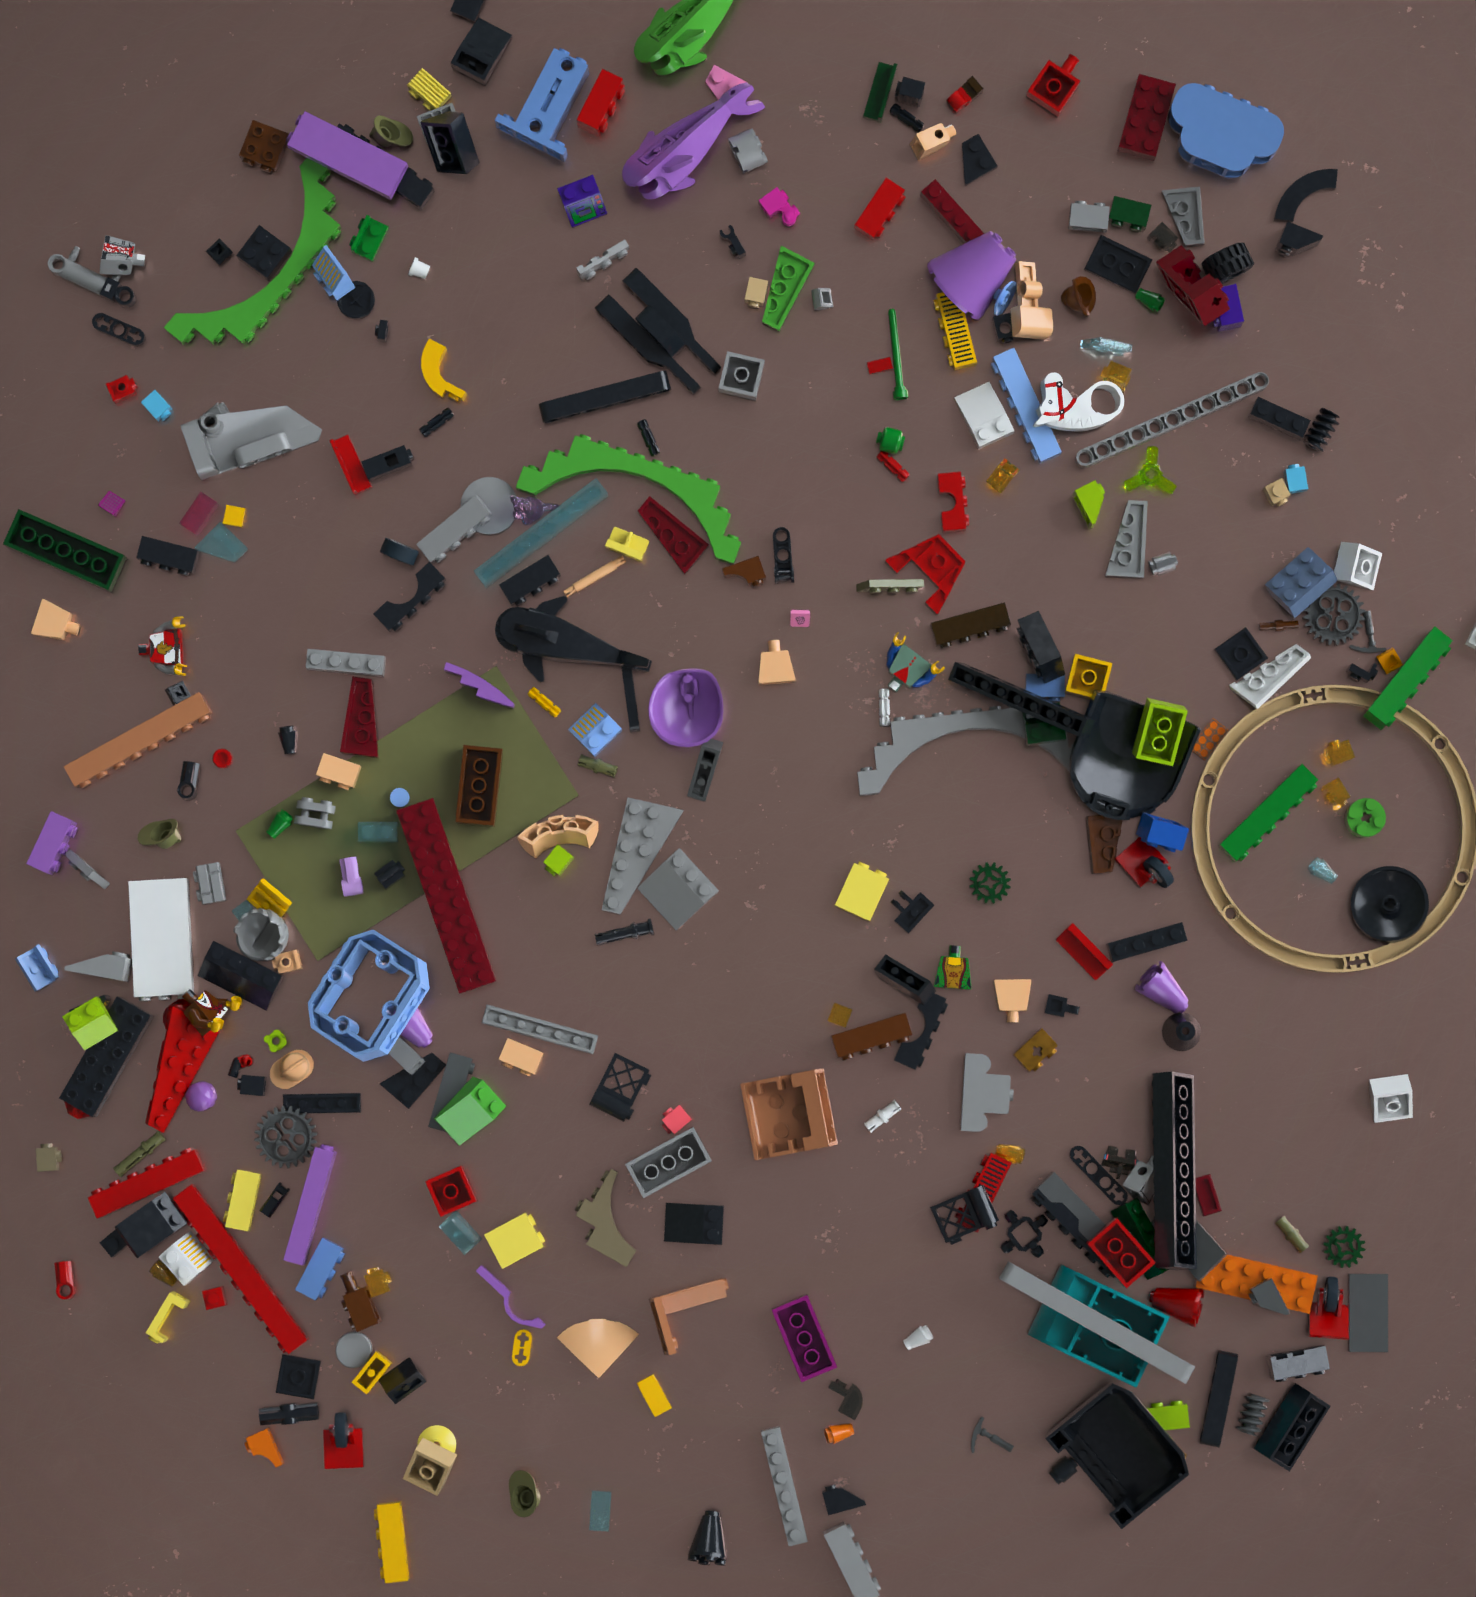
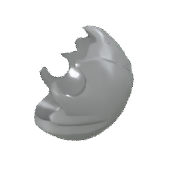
[233,908,289,961]

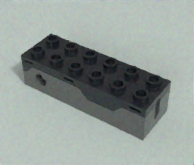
[59,996,154,1119]
[1030,1172,1115,1278]

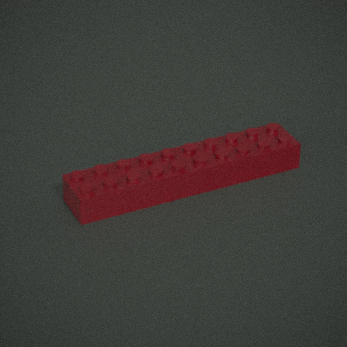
[396,798,496,994]

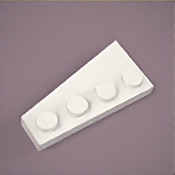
[1229,644,1311,709]

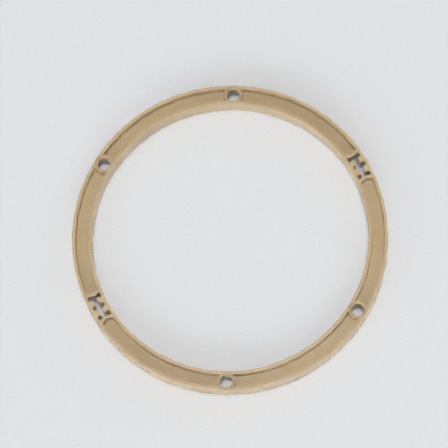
[1190,685,1476,973]

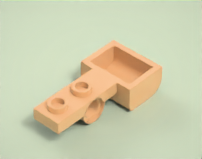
[1010,261,1053,340]

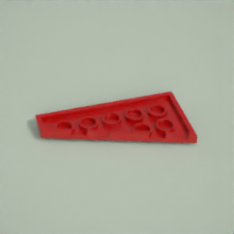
[145,1005,219,1133]

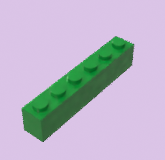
[1363,626,1453,730]
[1218,764,1318,862]

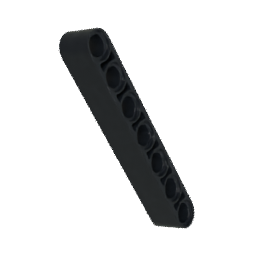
[539,371,671,423]

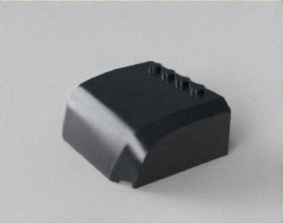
[1045,1383,1189,1529]

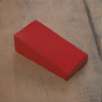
[867,357,893,374]

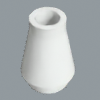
[903,1325,933,1350]

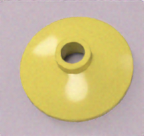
[417,1425,456,1453]

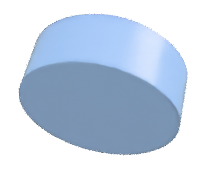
[390,788,410,808]

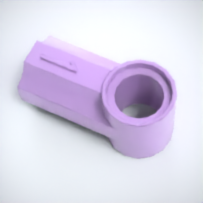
[340,857,364,897]

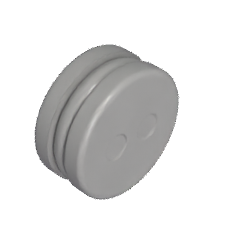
[335,1331,372,1368]

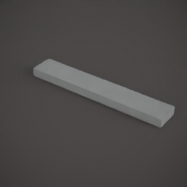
[481,1005,598,1054]

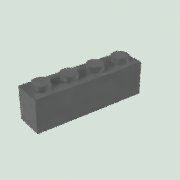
[428,1052,475,1132]

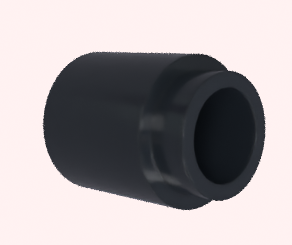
[1049,1456,1078,1485]

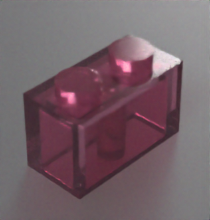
[179,492,219,537]

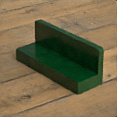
[863,62,898,123]

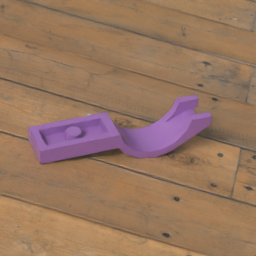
[476,1265,546,1329]

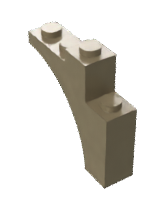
[575,1169,636,1267]

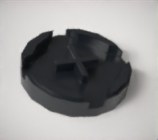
[337,281,375,320]

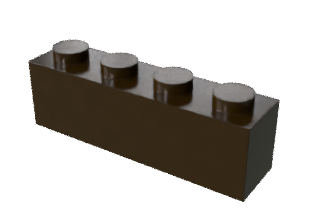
[930,602,1011,649]

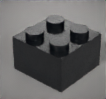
[236,225,292,282]

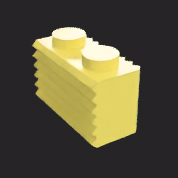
[407,68,452,111]

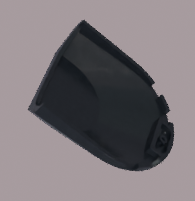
[1069,690,1201,820]

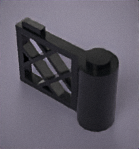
[589,1053,651,1122]
[930,1185,999,1245]

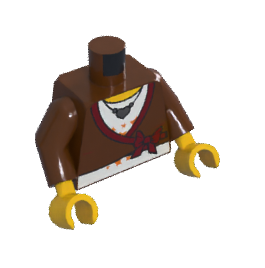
[182,989,242,1036]

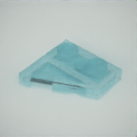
[1080,337,1133,356]
[194,522,248,563]

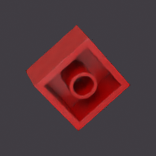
[425,1166,477,1217]

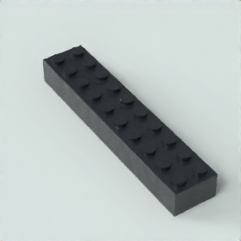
[1152,1071,1197,1270]

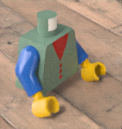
[886,632,945,692]

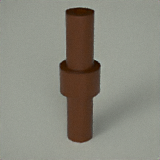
[1259,620,1299,632]

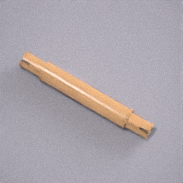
[563,555,626,598]

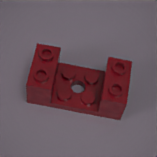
[1156,245,1230,326]

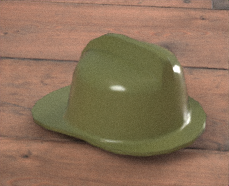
[369,115,413,147]
[137,819,181,849]
[509,1470,541,1518]

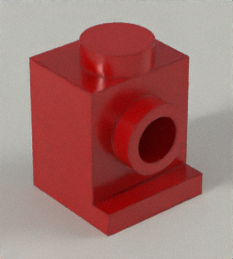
[106,375,137,404]

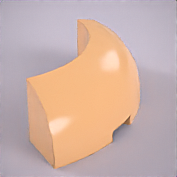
[517,815,598,858]

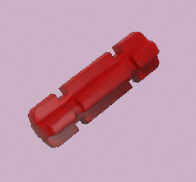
[877,451,910,482]

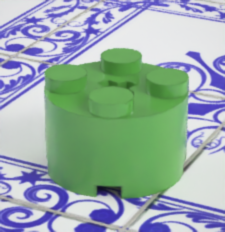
[1344,798,1386,838]

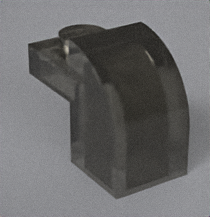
[828,1379,863,1420]

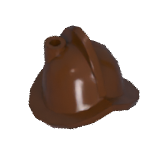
[1061,276,1096,317]

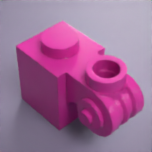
[758,187,800,227]

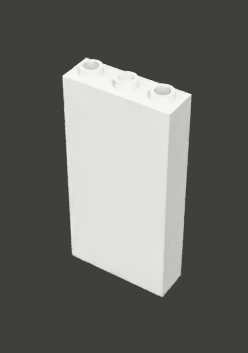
[128,878,194,1001]

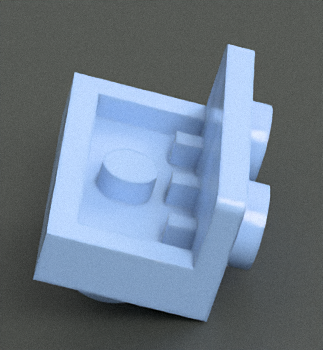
[15,944,59,992]

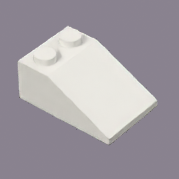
[954,382,1014,450]

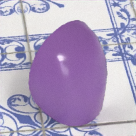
[648,669,724,747]

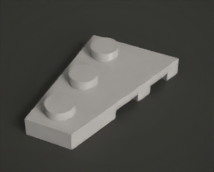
[1162,187,1205,246]
[576,240,629,280]

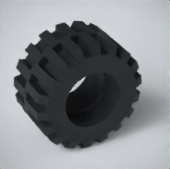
[1201,243,1254,283]

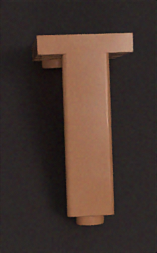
[649,1278,729,1355]

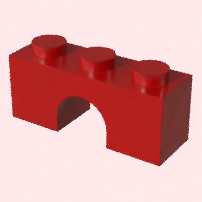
[937,472,969,533]

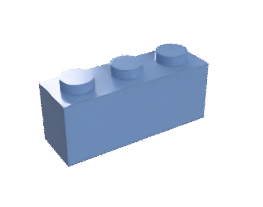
[295,1237,345,1301]

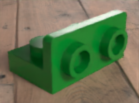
[349,215,389,262]

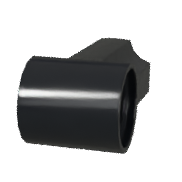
[177,761,200,801]

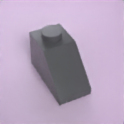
[1248,1278,1290,1315]

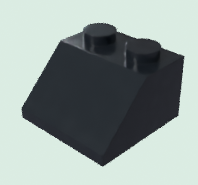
[1275,221,1323,257]

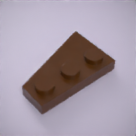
[1086,815,1123,874]

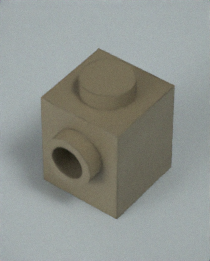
[36,1143,62,1172]

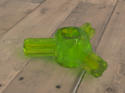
[1124,446,1177,494]

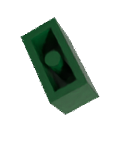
[1108,196,1152,232]

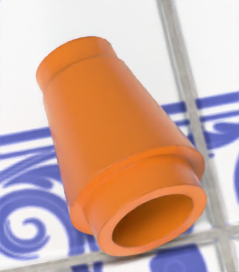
[824,1423,854,1445]

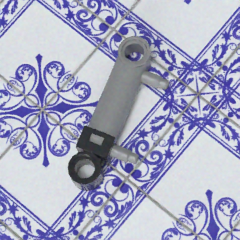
[48,246,136,308]

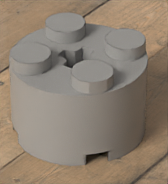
[728,128,768,174]

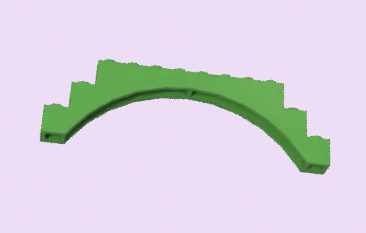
[164,158,341,345]
[516,434,741,565]

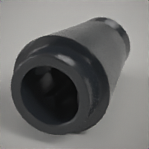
[278,725,297,754]

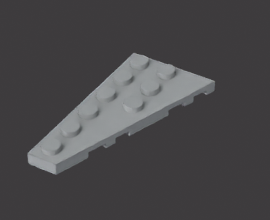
[602,797,684,915]

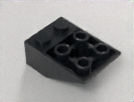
[451,17,512,85]

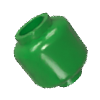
[876,427,905,454]

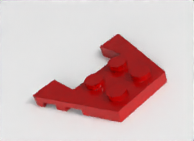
[885,534,966,615]

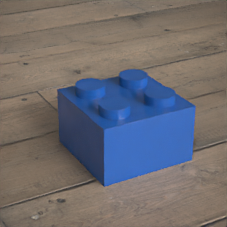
[1136,812,1189,852]

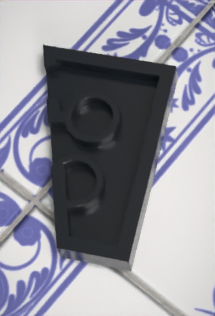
[380,1053,446,1109]

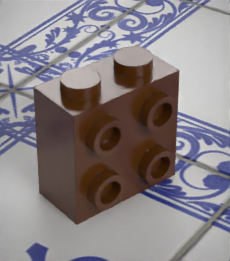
[239,120,289,173]

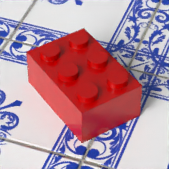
[577,69,625,137]
[1086,1218,1156,1289]

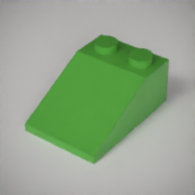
[434,1077,506,1146]

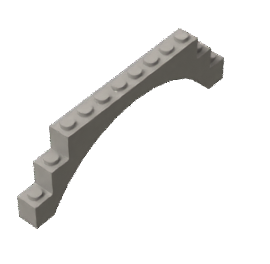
[857,706,1073,796]

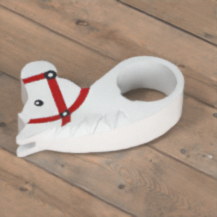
[1033,373,1124,431]

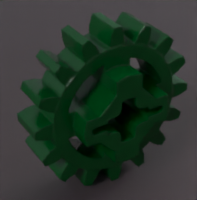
[969,862,1011,904]
[1323,1226,1366,1268]

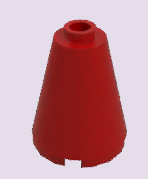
[1149,1288,1205,1327]

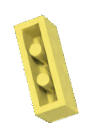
[223,1169,262,1231]

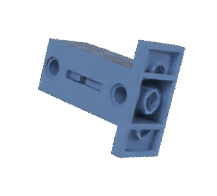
[495,48,589,162]

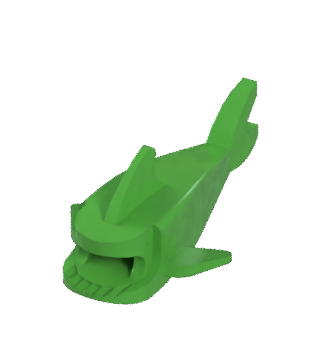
[634,0,733,76]

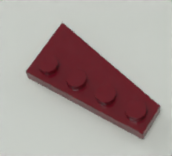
[340,676,379,758]

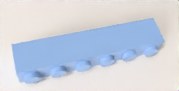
[991,348,1062,464]

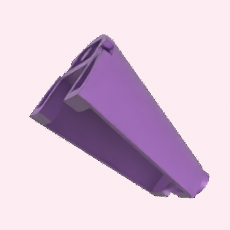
[927,231,1016,320]

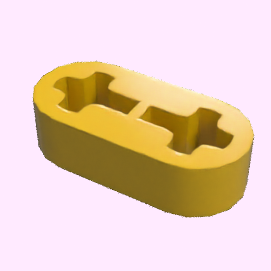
[512,1329,532,1366]

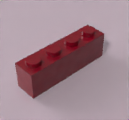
[920,179,984,244]

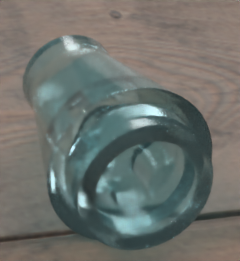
[1308,857,1338,884]

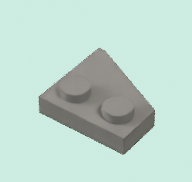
[65,850,110,889]

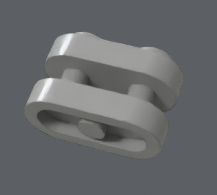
[294,797,336,829]

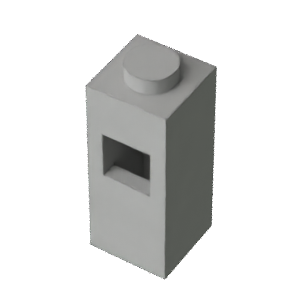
[389,1036,425,1075]

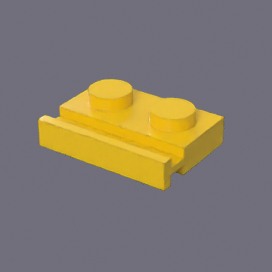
[246,878,292,918]

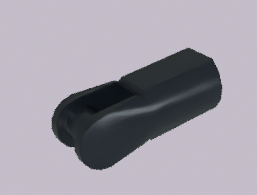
[259,1182,290,1218]

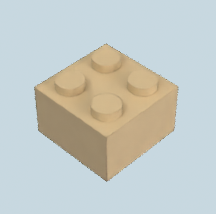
[403,1438,457,1496]

